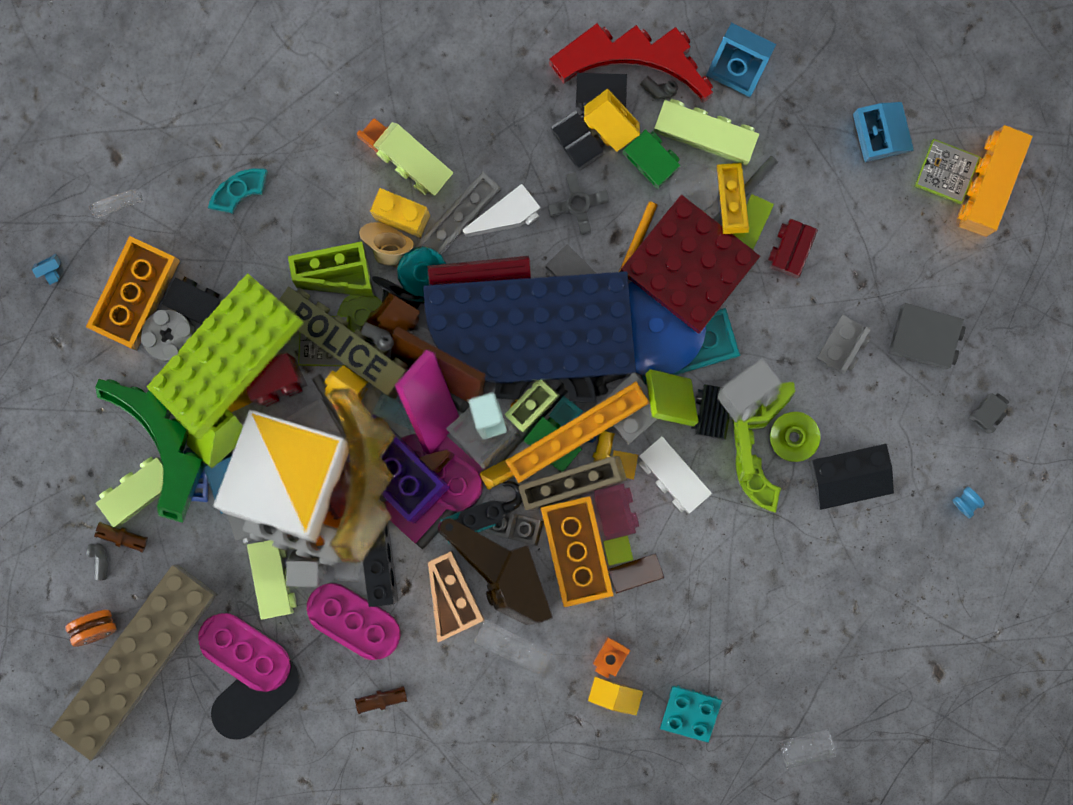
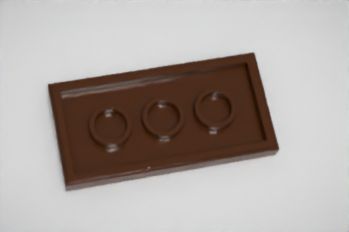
[391,327,486,403]

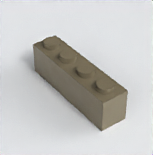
[518,456,627,510]

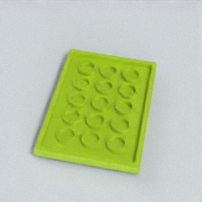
[147,273,304,440]

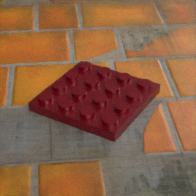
[619,194,760,334]

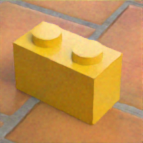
[584,88,640,152]

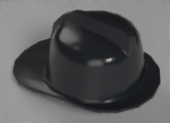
[372,276,425,309]

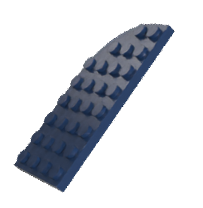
[423,271,636,383]

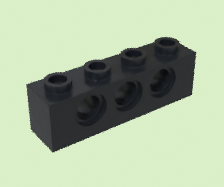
[355,501,399,607]

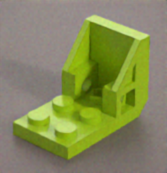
[732,382,795,482]

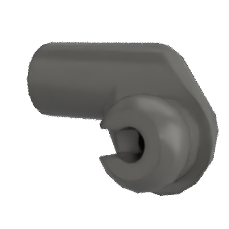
[361,322,393,351]

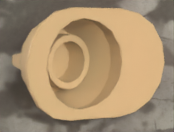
[359,222,414,268]

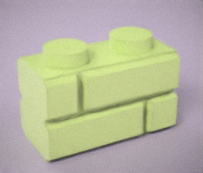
[504,380,560,432]

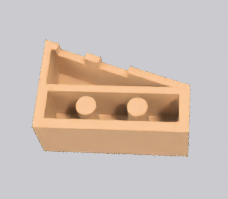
[428,551,485,643]

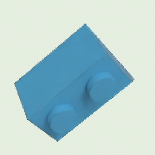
[706,22,776,97]

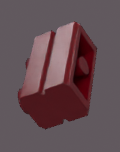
[768,219,818,279]

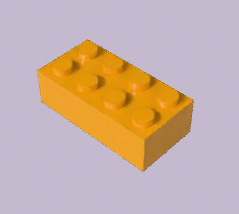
[957,125,1033,237]
[86,236,180,351]
[541,496,614,607]

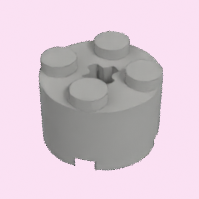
[141,310,195,362]

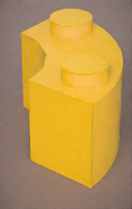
[324,365,368,413]

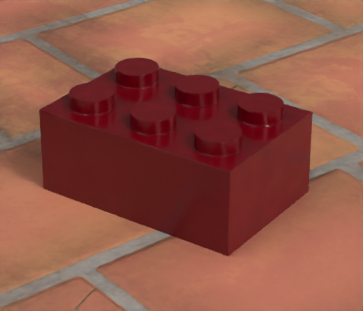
[245,352,307,407]

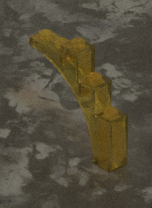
[328,388,395,562]

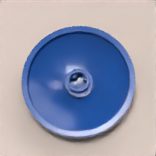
[628,282,706,376]

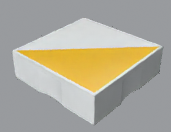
[213,410,351,543]

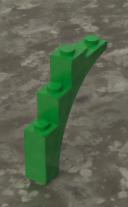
[95,379,204,523]

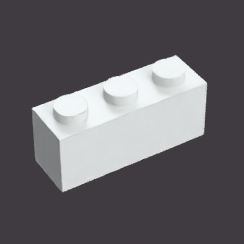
[638,436,712,514]

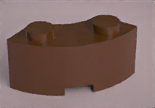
[360,293,420,343]

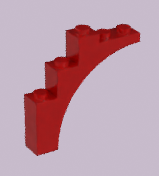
[549,23,713,103]

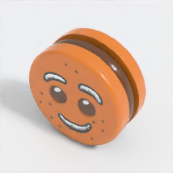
[65,610,117,647]

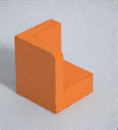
[356,119,388,152]

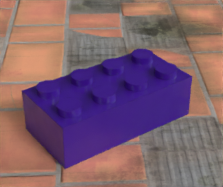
[346,415,450,523]

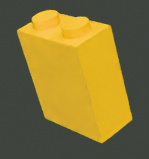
[370,188,430,239]

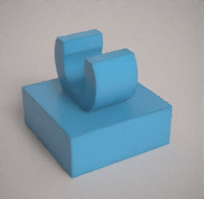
[32,254,61,285]

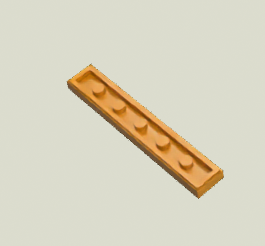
[505,381,649,483]

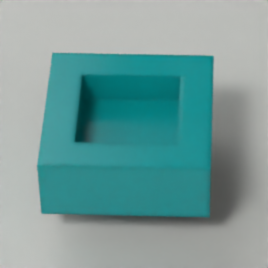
[548,396,584,426]

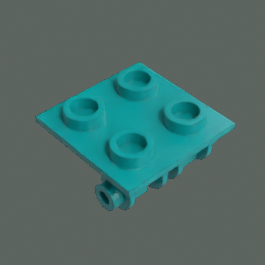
[660,685,723,743]

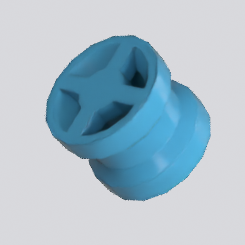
[952,487,985,519]

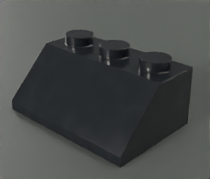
[808,443,894,510]

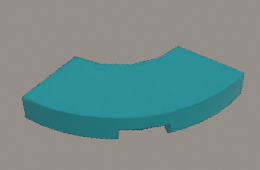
[208,168,268,214]

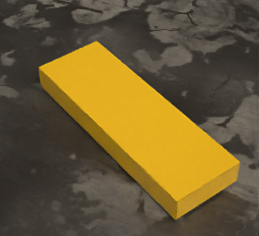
[717,163,749,234]

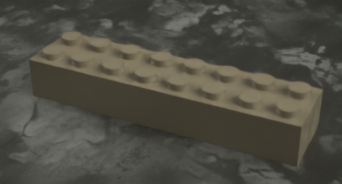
[50,564,218,761]

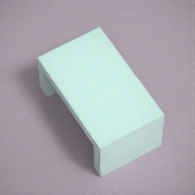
[469,393,507,440]

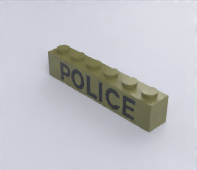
[279,286,408,399]

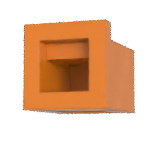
[593,636,630,678]

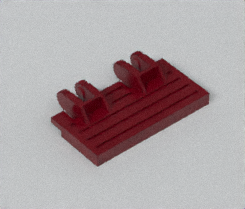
[427,256,531,285]

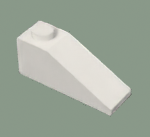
[462,184,540,237]

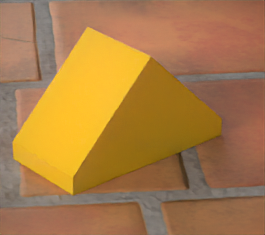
[588,677,643,715]

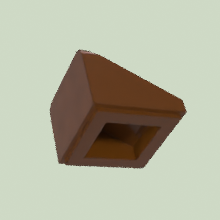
[420,449,454,473]

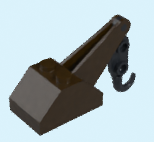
[438,481,553,625]

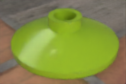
[770,412,821,462]

